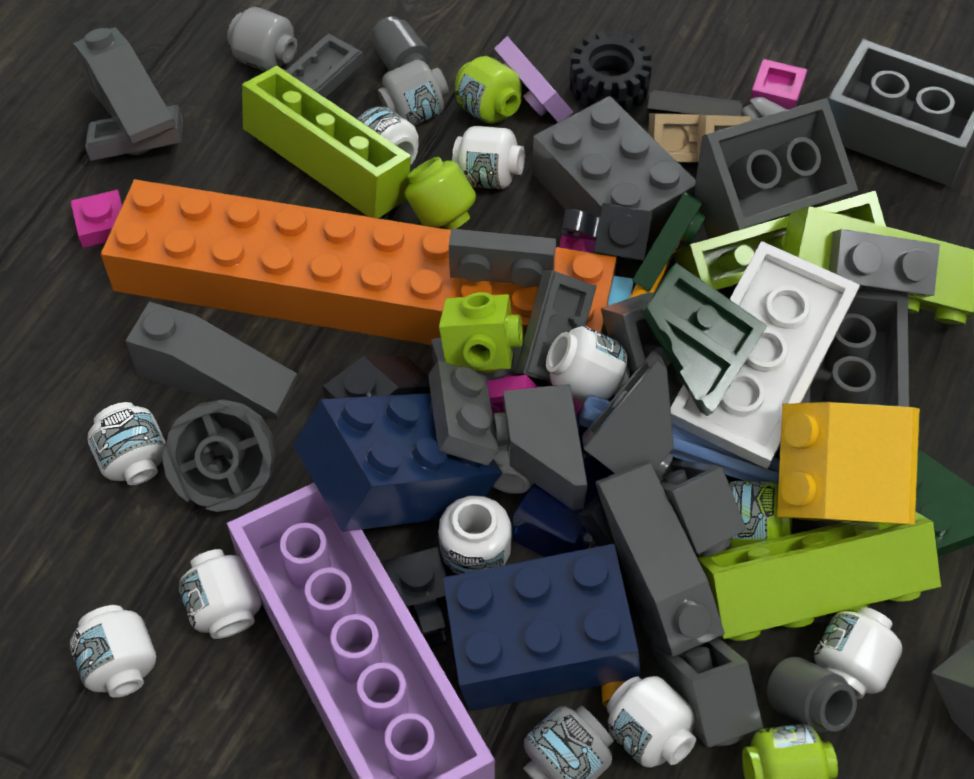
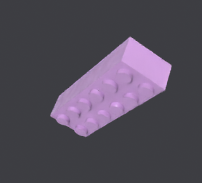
[227,483,495,779]

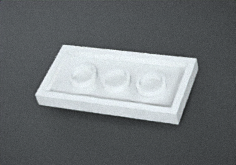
[670,241,860,470]

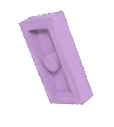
[494,36,573,123]

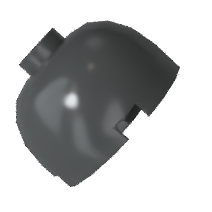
[162,399,276,512]

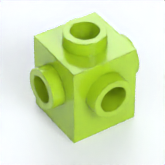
[439,292,523,373]

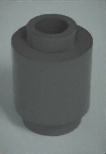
[371,16,431,71]
[767,657,857,732]

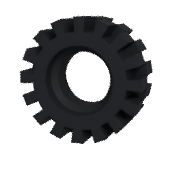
[569,31,652,113]

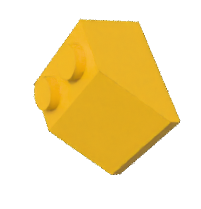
[777,402,919,525]

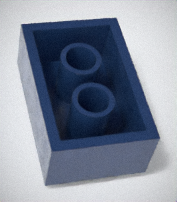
[293,393,502,532]
[443,544,641,712]

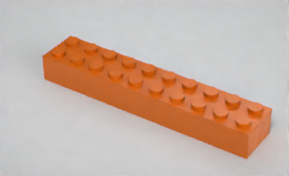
[101,179,617,345]

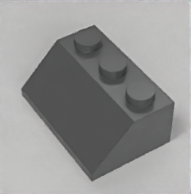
[694,98,858,239]

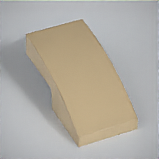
[648,113,751,162]

